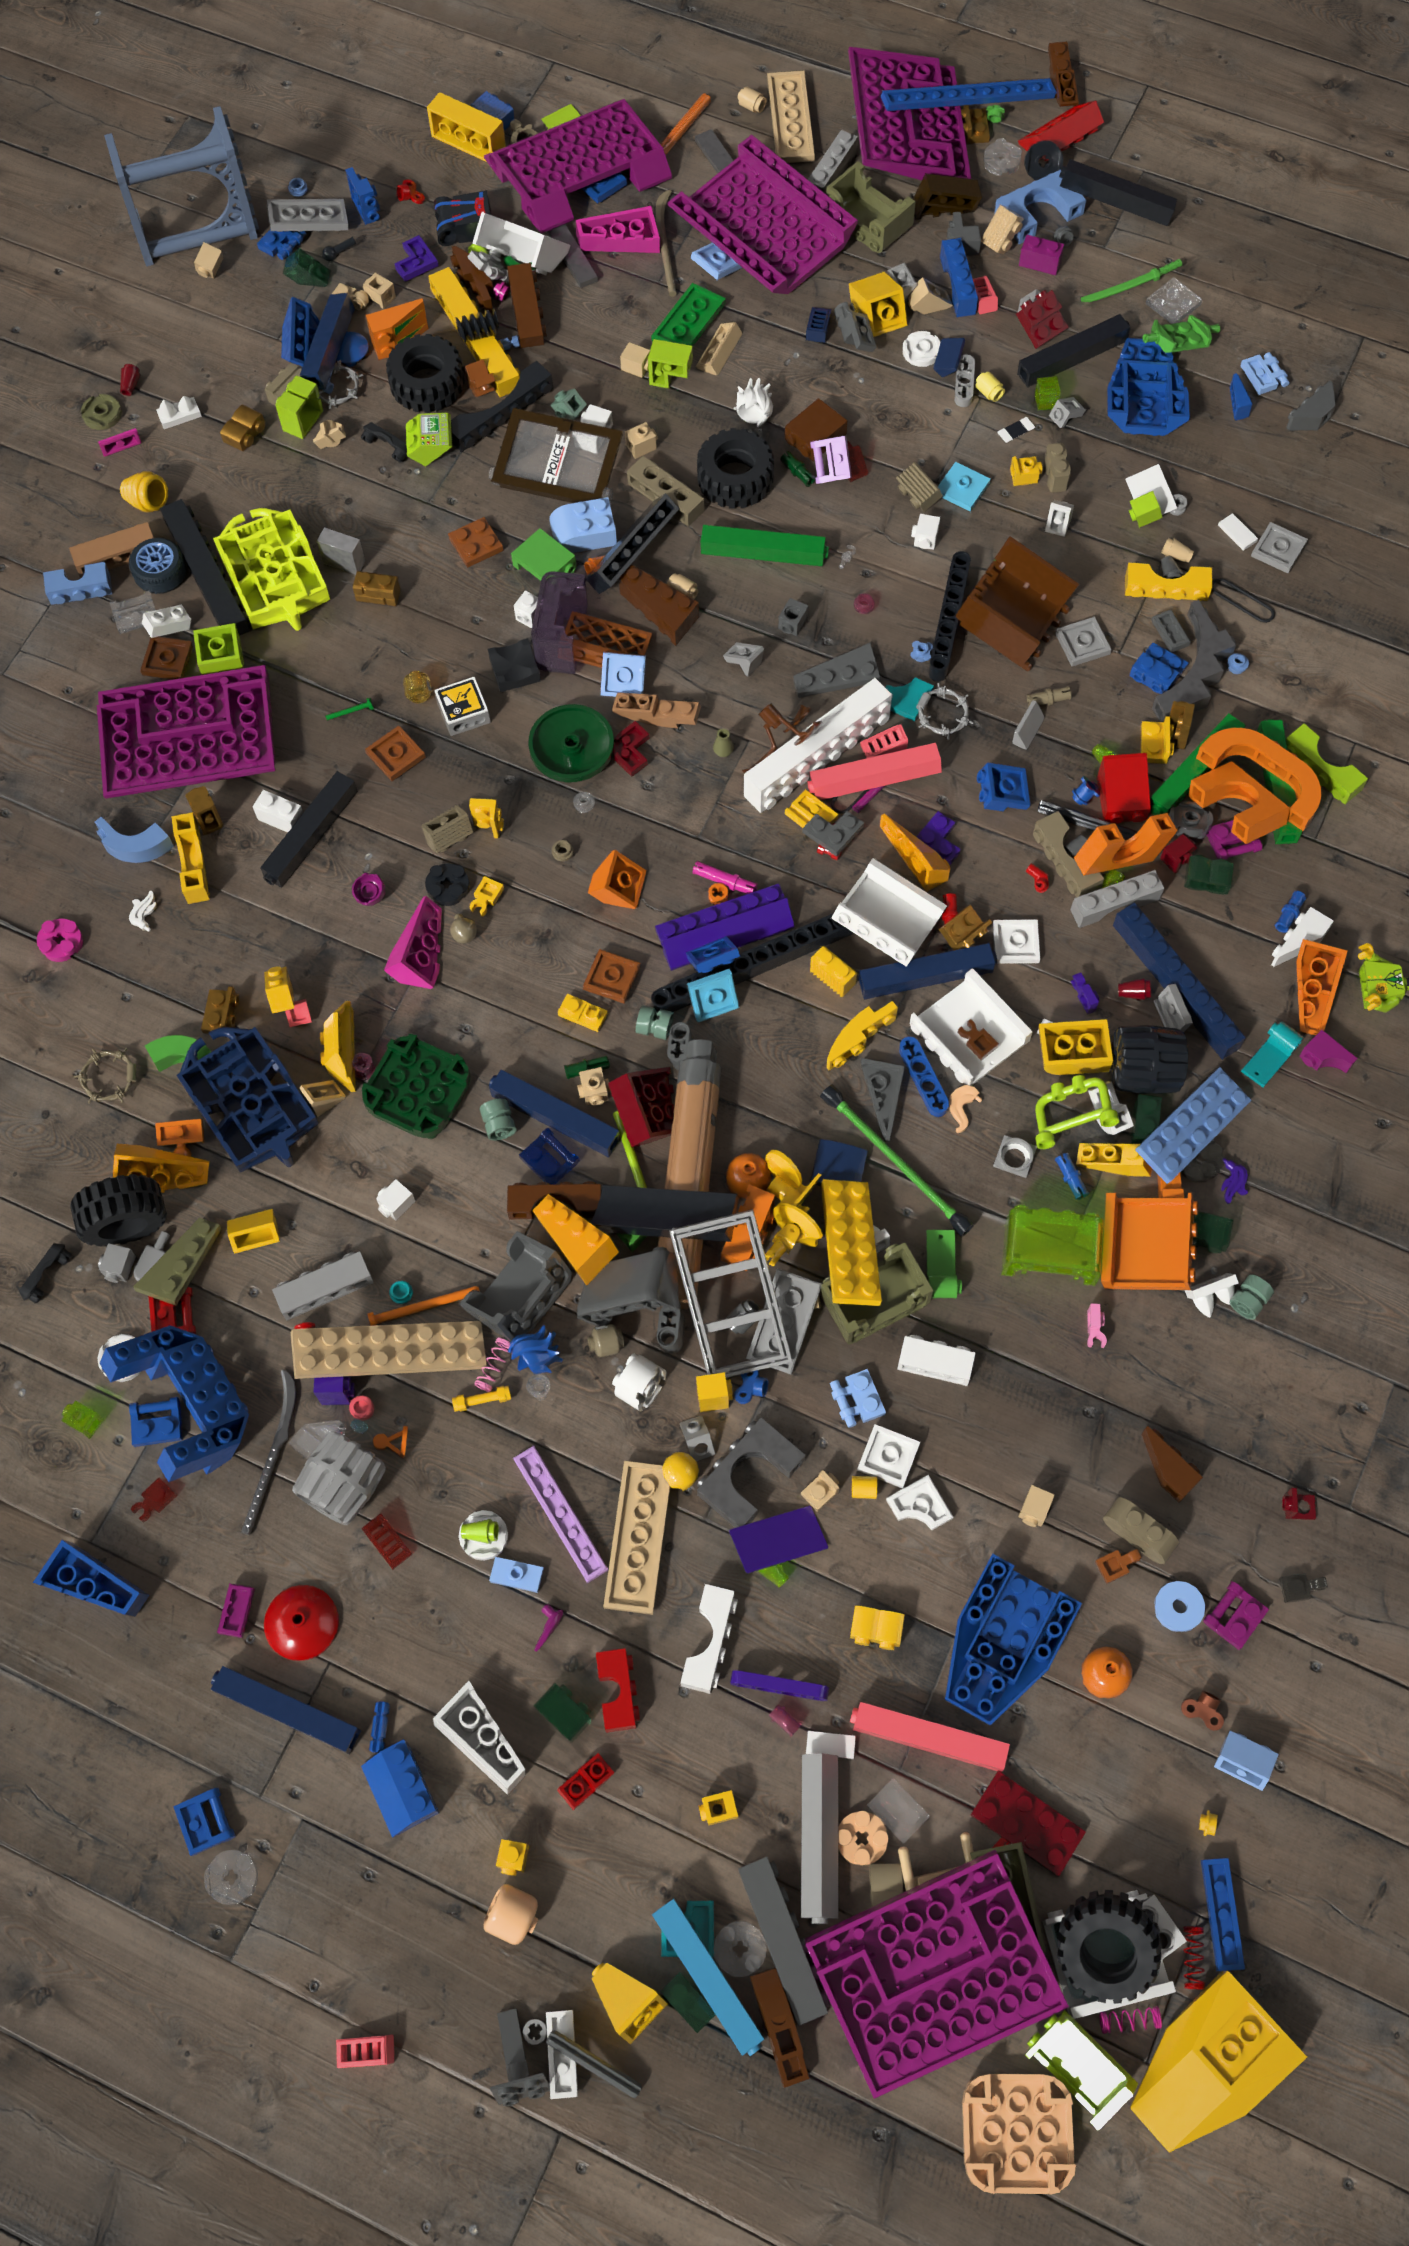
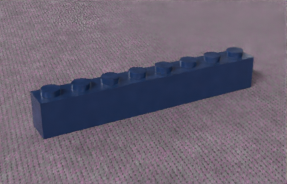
[1113,902,1246,1060]

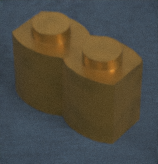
[220,404,265,451]

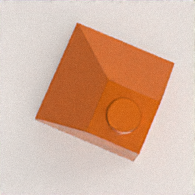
[588,850,647,909]

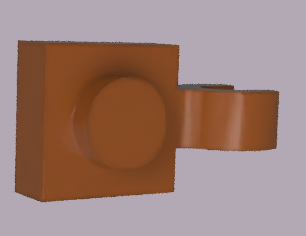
[1095,1549,1142,1584]

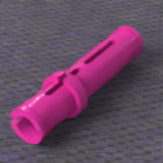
[692,861,758,894]

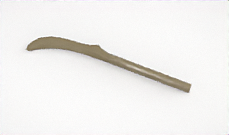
[655,190,677,297]

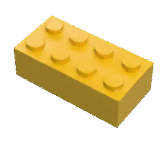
[427,92,506,162]

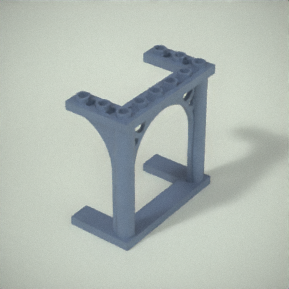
[104,106,259,267]

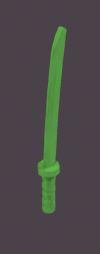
[1081,259,1182,302]

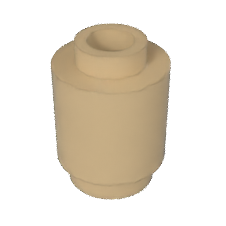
[738,87,766,113]
[667,573,698,599]

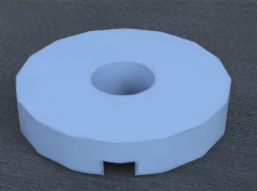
[1154,1581,1205,1632]

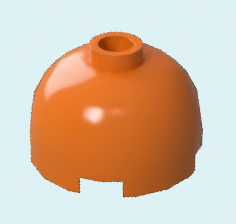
[726,1153,772,1199]
[1081,1647,1133,1699]

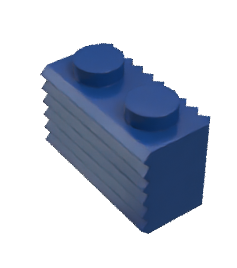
[471,91,515,130]

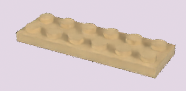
[767,71,815,163]
[603,1461,670,1615]

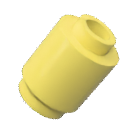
[976,372,1005,402]

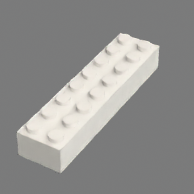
[744,678,892,813]

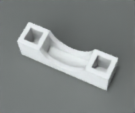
[681,1584,738,1694]

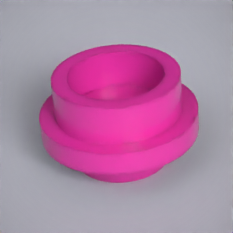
[493,281,510,301]

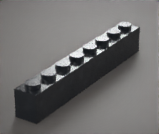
[160,499,250,636]

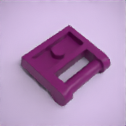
[1206,820,1262,862]
[1203,1581,1269,1650]

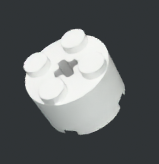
[612,1353,666,1411]

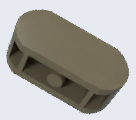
[1103,1497,1179,1564]

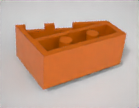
[721,1184,775,1271]

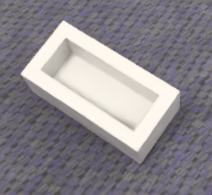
[142,604,191,638]

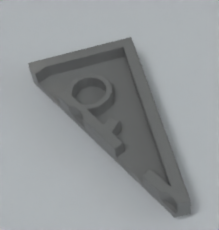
[860,1058,904,1142]

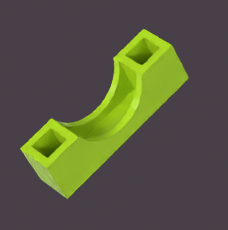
[1286,724,1368,804]

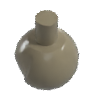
[450,914,477,944]

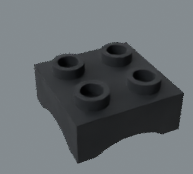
[488,638,541,692]

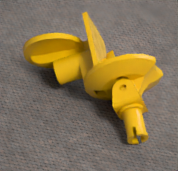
[765,1150,823,1266]

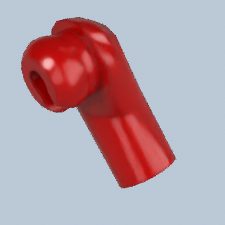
[1026,863,1049,893]

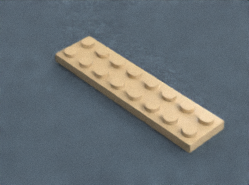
[290,1321,487,1379]

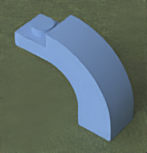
[95,817,174,863]

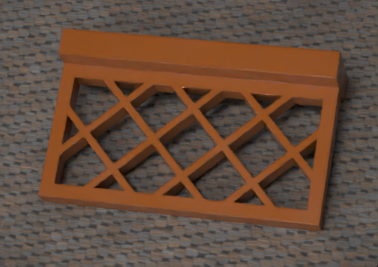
[558,611,652,668]

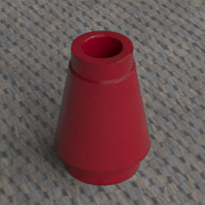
[120,364,141,396]
[1118,978,1151,1000]

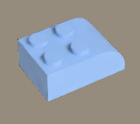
[550,497,617,553]

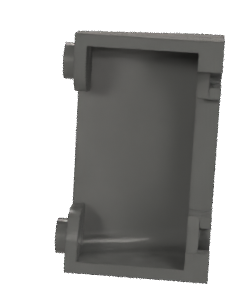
[460,1231,571,1342]
[577,1247,679,1327]

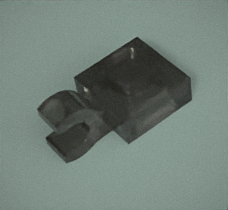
[1279,1573,1328,1603]

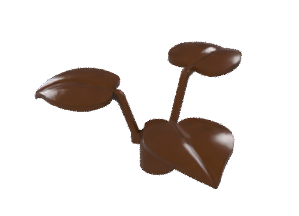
[742,703,823,773]

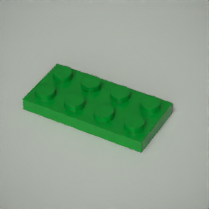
[651,283,726,347]

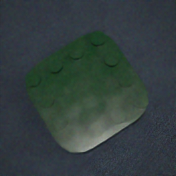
[361,1034,471,1139]

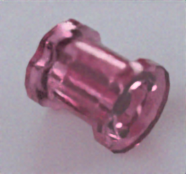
[352,1053,375,1080]

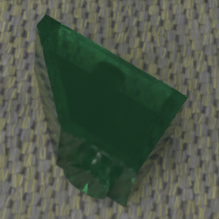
[660,1972,716,2033]

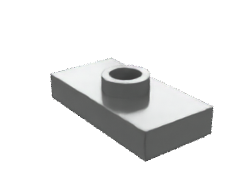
[1151,610,1191,653]

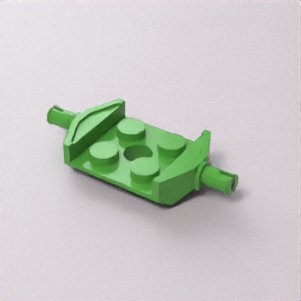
[1143,315,1220,353]

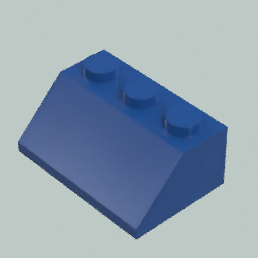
[361,1739,439,1838]

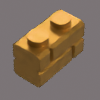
[353,571,401,606]
[185,786,224,835]

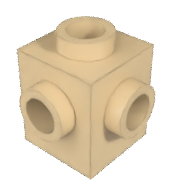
[577,1067,611,1106]

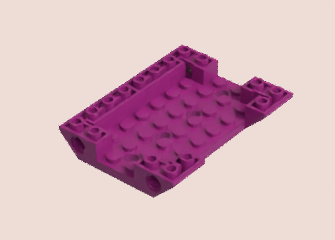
[484,99,672,234]

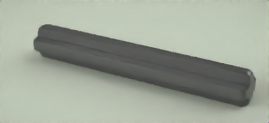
[546,2030,642,2098]

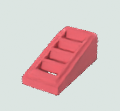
[973,276,998,314]
[860,724,908,759]
[336,2034,395,2068]

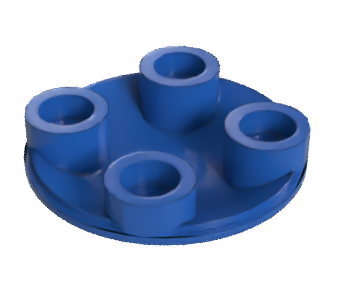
[336,332,369,367]

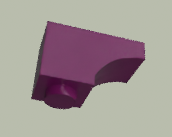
[1299,1030,1358,1073]

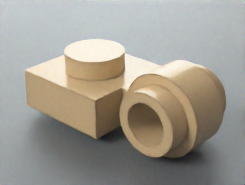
[332,283,369,310]

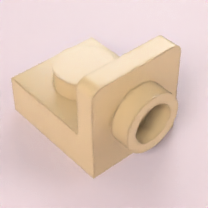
[801,1470,839,1512]

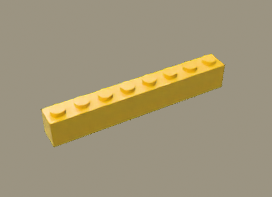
[428,267,521,398]

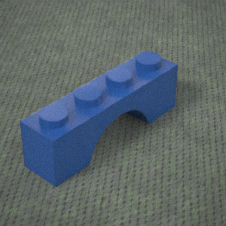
[940,238,978,317]

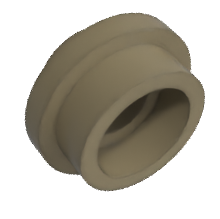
[552,840,573,861]

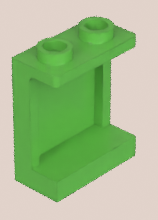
[511,528,576,593]

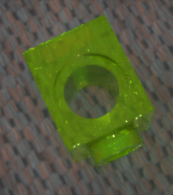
[1034,376,1061,410]

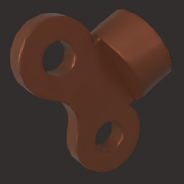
[1181,1690,1224,1731]

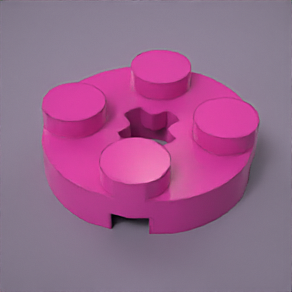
[37,919,83,962]

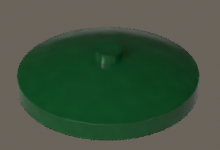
[528,704,614,783]

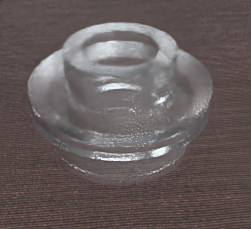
[573,792,595,813]

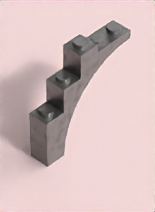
[1152,600,1236,722]

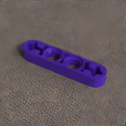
[730,1670,829,1701]

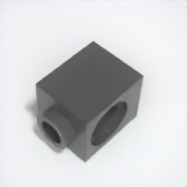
[778,598,809,636]

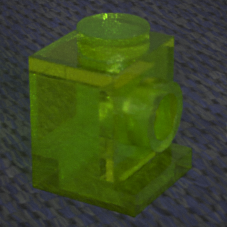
[61,1400,104,1439]

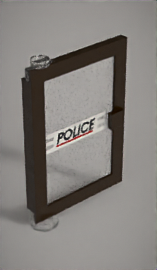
[489,408,623,505]

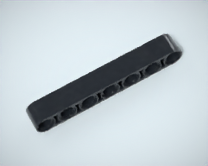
[929,551,971,682]

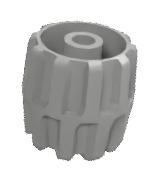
[292,1431,386,1525]

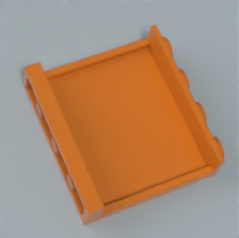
[1101,1193,1198,1290]

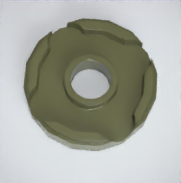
[81,394,122,430]

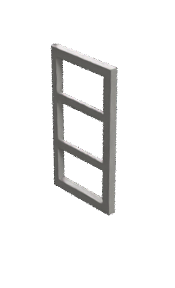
[669,1209,793,1378]

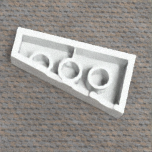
[433,1681,525,1795]

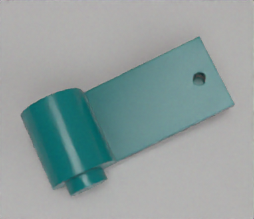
[1241,1021,1305,1088]

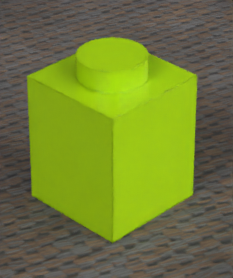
[1128,491,1163,528]

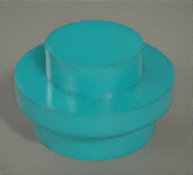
[389,1281,413,1304]

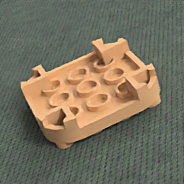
[962,2074,1076,2194]

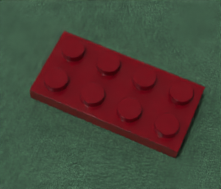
[970,1771,1086,1877]

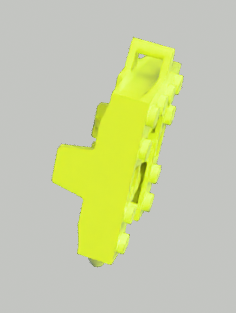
[213,508,330,631]

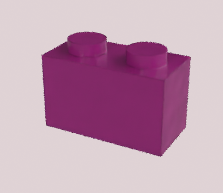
[1019,235,1064,276]

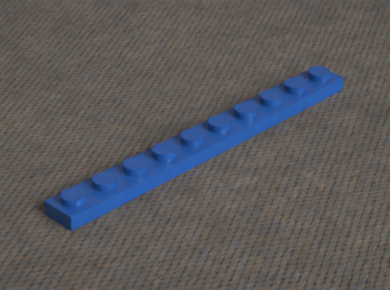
[881,78,1057,111]

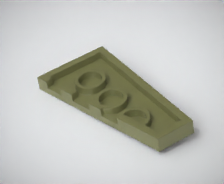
[133,1218,222,1306]

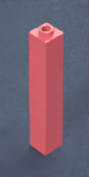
[807,743,942,800]
[850,1702,1010,1772]

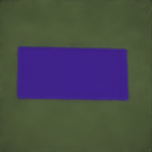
[729,1506,828,1573]

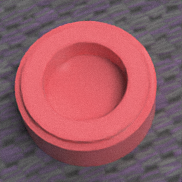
[349,1395,374,1421]

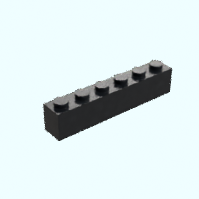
[585,493,679,594]

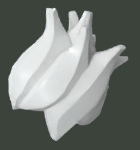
[733,378,773,428]

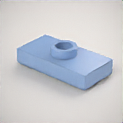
[489,1557,544,1593]

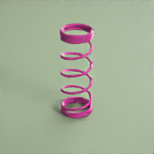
[1099,2006,1162,2034]

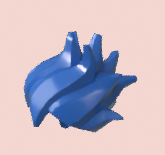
[508,1325,563,1375]

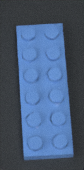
[1135,1067,1251,1184]

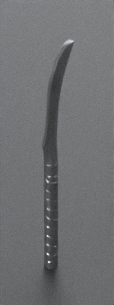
[241,1370,296,1535]

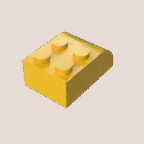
[1038,1019,1113,1075]

